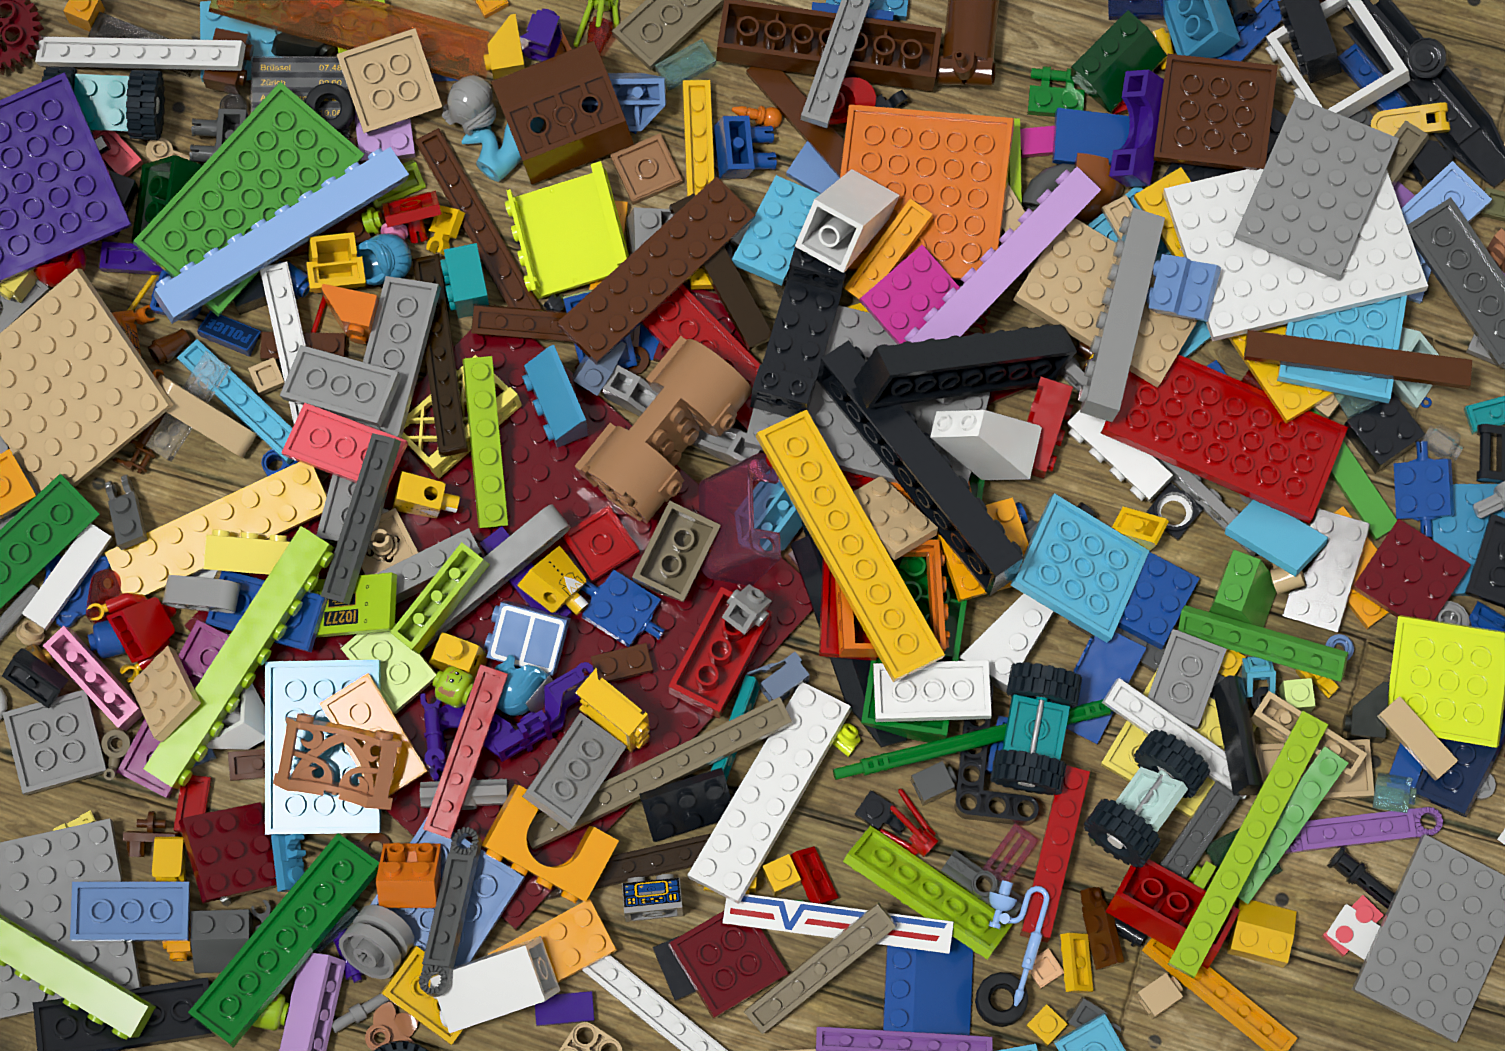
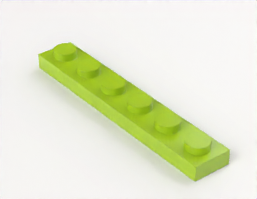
[462,356,508,528]

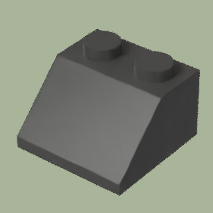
[191,909,253,974]

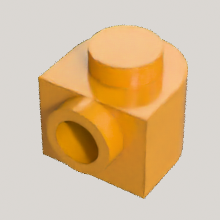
[162,925,193,962]

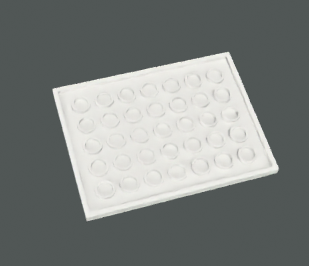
[1163,169,1428,341]

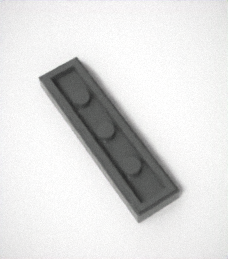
[1159,781,1241,879]

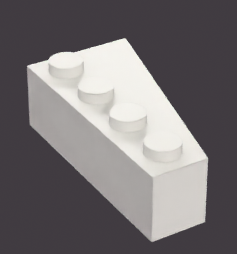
[958,594,1054,693]

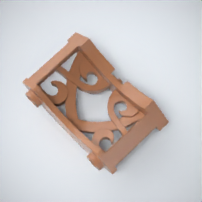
[273,713,402,810]

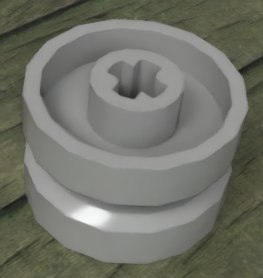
[339,905,415,979]

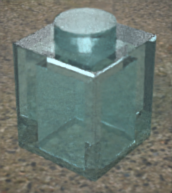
[1372,773,1417,813]

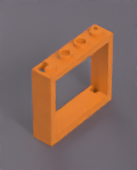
[835,540,950,657]

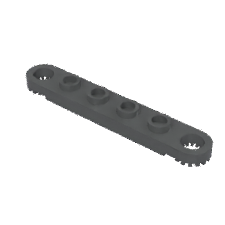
[419,827,482,997]

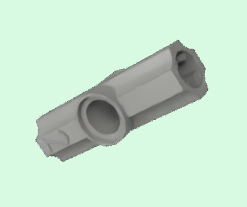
[420,778,508,810]

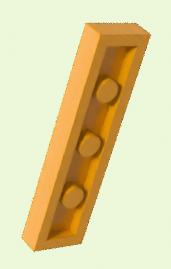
[844,199,934,300]

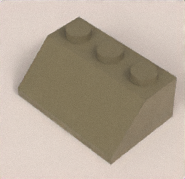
[632,501,721,602]

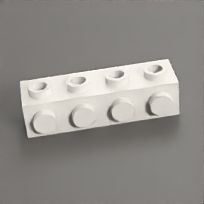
[1068,410,1173,503]

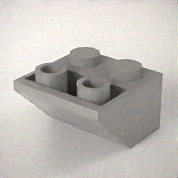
[627,207,673,256]

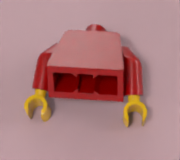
[86,593,176,682]

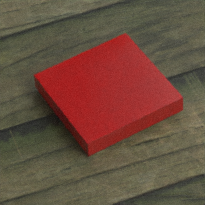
[562,505,640,583]

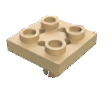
[362,508,418,575]

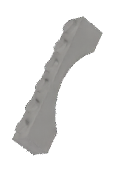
[603,365,764,475]

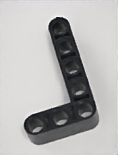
[954,681,1039,826]

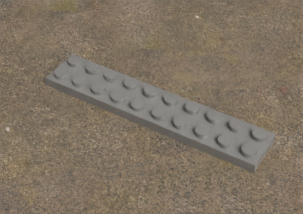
[316,276,441,550]

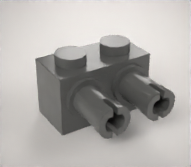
[190,109,248,162]

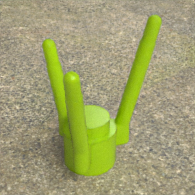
[573,0,620,47]

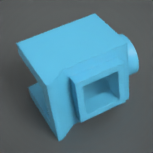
[1242,656,1276,697]

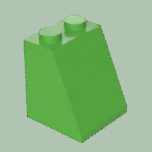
[1209,550,1276,628]

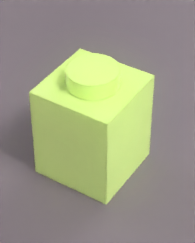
[1279,678,1315,713]

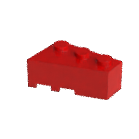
[1027,377,1073,479]

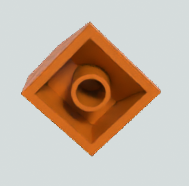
[321,284,379,344]

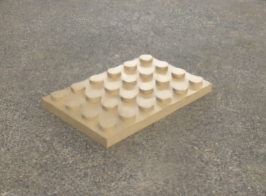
[1013,218,1198,388]

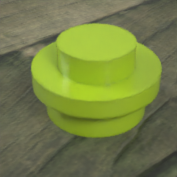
[362,207,385,235]

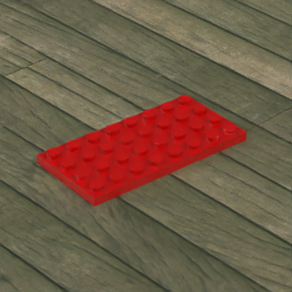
[1101,354,1348,523]

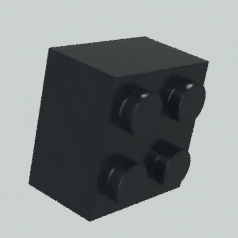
[1344,391,1425,474]

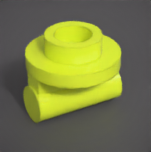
[832,723,860,757]

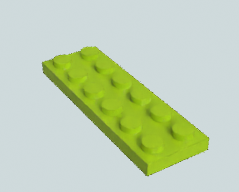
[843,825,1013,960]

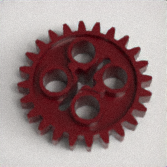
[0,0,44,75]

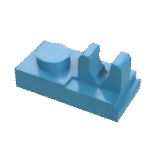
[271,834,306,892]

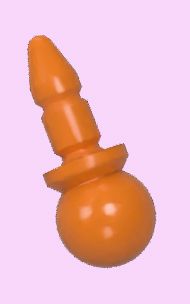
[732,106,782,129]

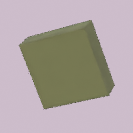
[1479,187,1505,222]

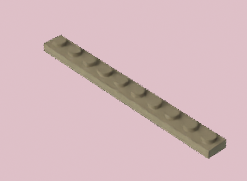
[527,697,793,850]

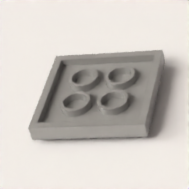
[2,690,107,796]

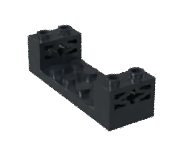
[750,241,849,417]

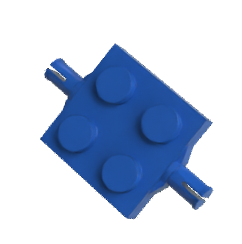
[1394,441,1454,538]
[580,570,665,647]

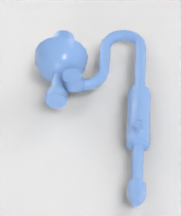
[989,880,1050,1006]

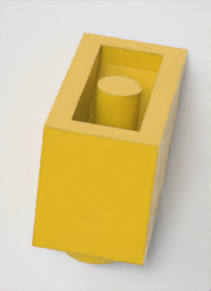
[484,14,525,80]

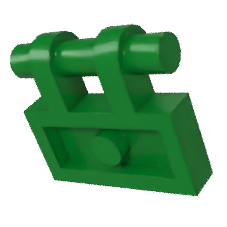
[1027,66,1085,117]

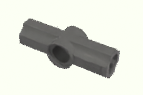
[940,850,1024,918]

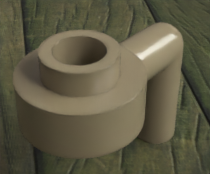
[101,729,132,780]

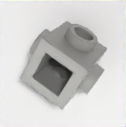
[722,584,772,635]

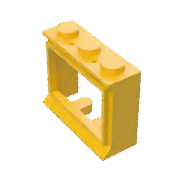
[575,668,650,753]

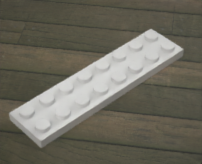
[688,682,852,904]

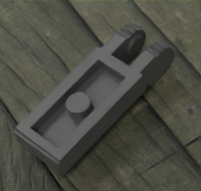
[105,474,148,550]

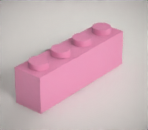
[43,626,143,731]

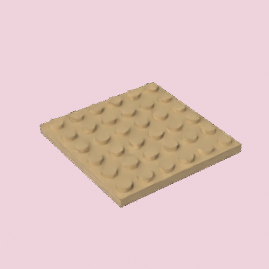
[0,269,173,493]

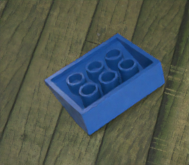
[882,937,973,1036]

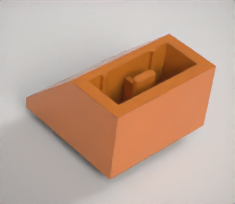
[376,843,441,908]

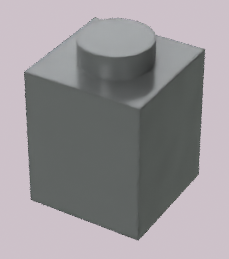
[910,761,957,806]

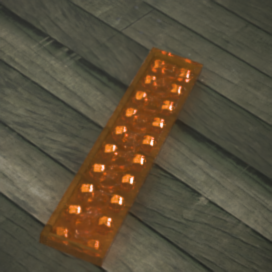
[209,0,489,80]

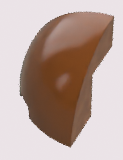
[1074,153,1125,223]

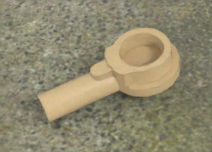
[145,138,200,164]

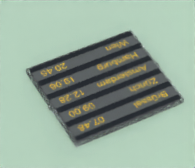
[249,56,350,139]

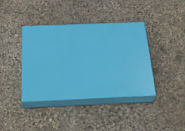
[1225,500,1328,577]

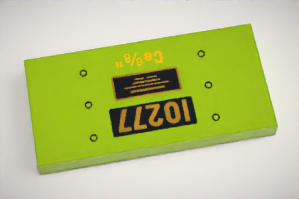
[311,572,397,638]

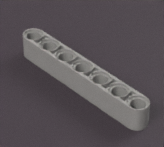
[423,504,570,650]

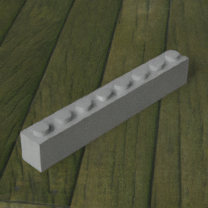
[1078,208,1165,422]

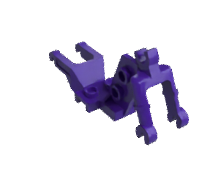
[420,662,594,782]

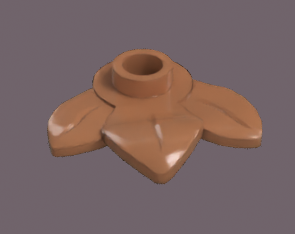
[365,1001,419,1051]

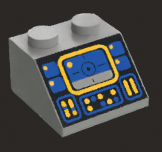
[622,874,683,922]

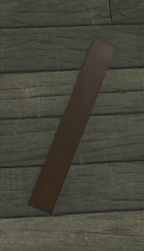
[412,254,468,457]

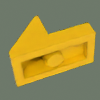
[1112,506,1169,551]
[152,837,186,882]

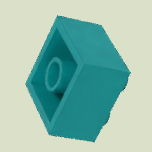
[440,243,489,319]

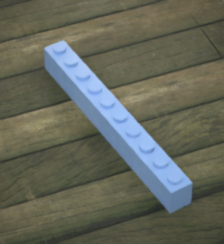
[153,147,409,324]

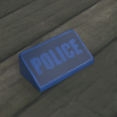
[197,311,261,357]

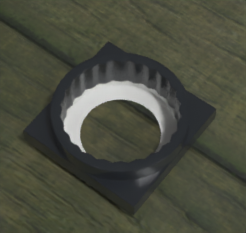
[1146,482,1204,541]

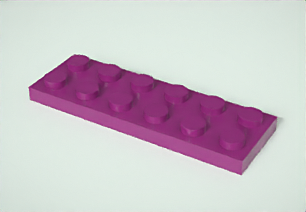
[117,620,229,799]

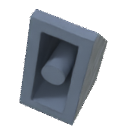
[572,341,626,396]

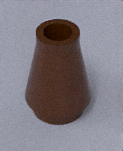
[148,328,191,365]

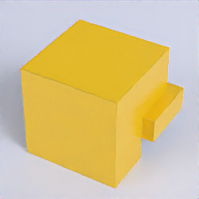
[306,232,366,293]

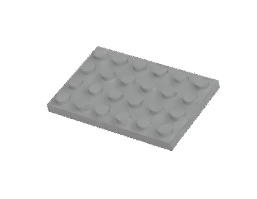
[1234,97,1399,280]
[1351,834,1505,1043]

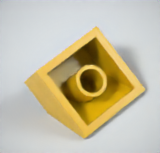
[1227,898,1297,968]

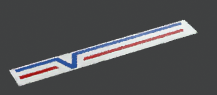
[723,894,954,954]

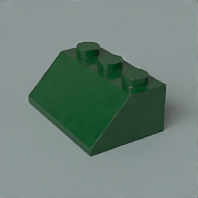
[1070,10,1167,114]
[131,155,202,243]

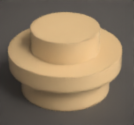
[16,620,45,646]

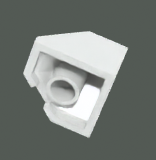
[206,684,265,750]

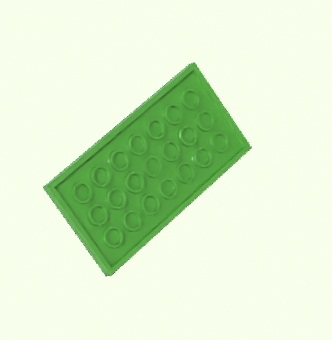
[133,82,364,317]

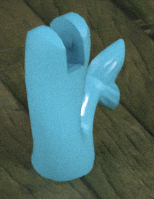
[462,117,544,182]

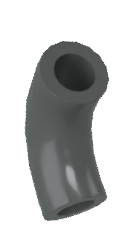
[1022,163,1075,211]

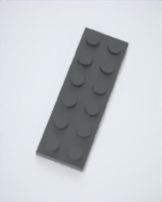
[1407,197,1505,367]

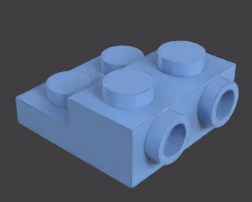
[1146,254,1221,322]

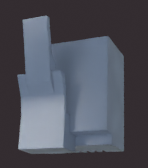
[747,652,810,702]

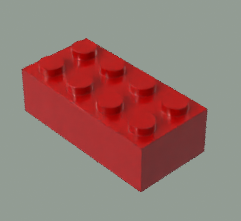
[668,587,772,719]
[1105,859,1240,969]

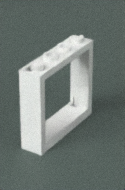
[1265,0,1410,118]

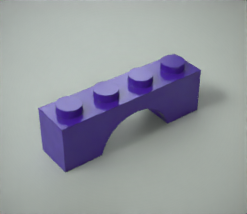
[1109,70,1164,187]

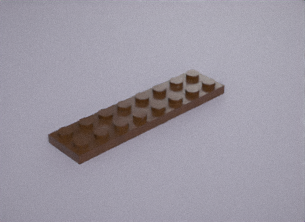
[557,176,756,365]

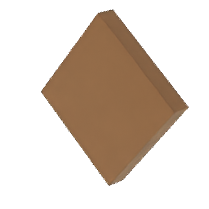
[610,133,683,205]

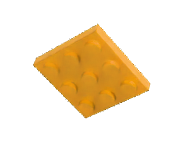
[936,497,1029,602]

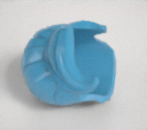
[356,233,412,285]
[494,655,549,716]

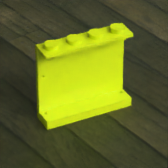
[505,161,629,299]

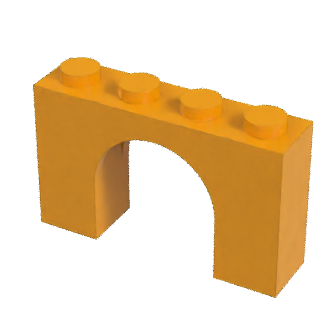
[482,784,619,904]

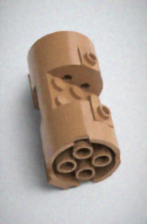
[575,336,752,524]

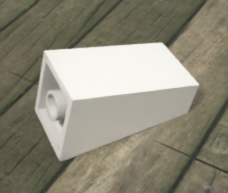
[795,169,900,273]
[930,410,1042,480]
[430,936,560,1033]

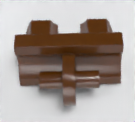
[123,811,179,857]

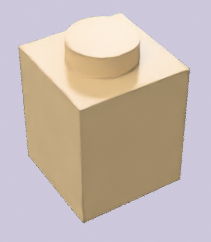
[1135,973,1183,1020]

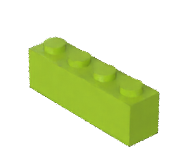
[390,542,490,654]

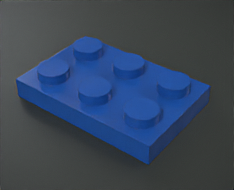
[1117,552,1200,650]

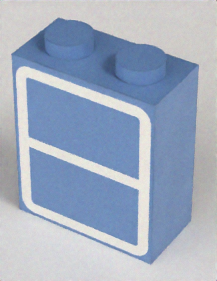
[484,600,571,676]

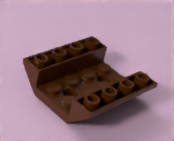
[491,41,634,185]

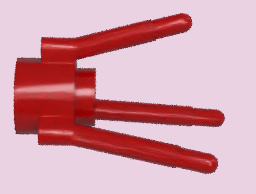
[879,788,939,857]

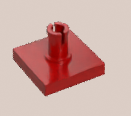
[382,190,442,243]

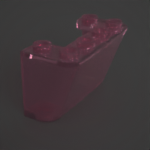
[699,453,781,586]

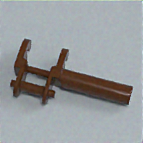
[113,412,166,474]

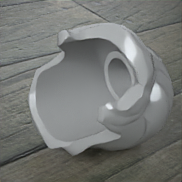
[442,75,496,135]

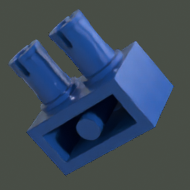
[714,116,777,179]

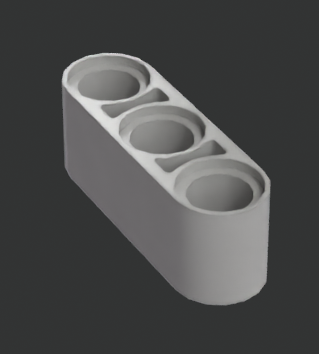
[162,575,241,614]

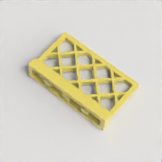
[402,355,522,479]

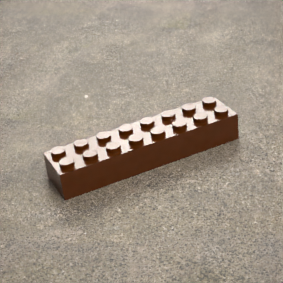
[716,0,942,92]

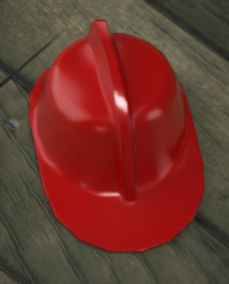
[829,77,876,124]

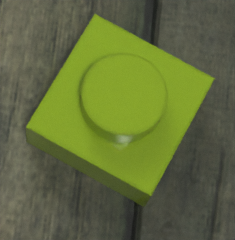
[1188,861,1216,889]

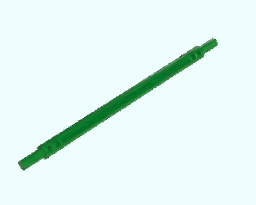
[833,699,1113,780]

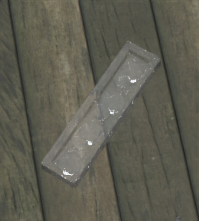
[146,351,231,462]

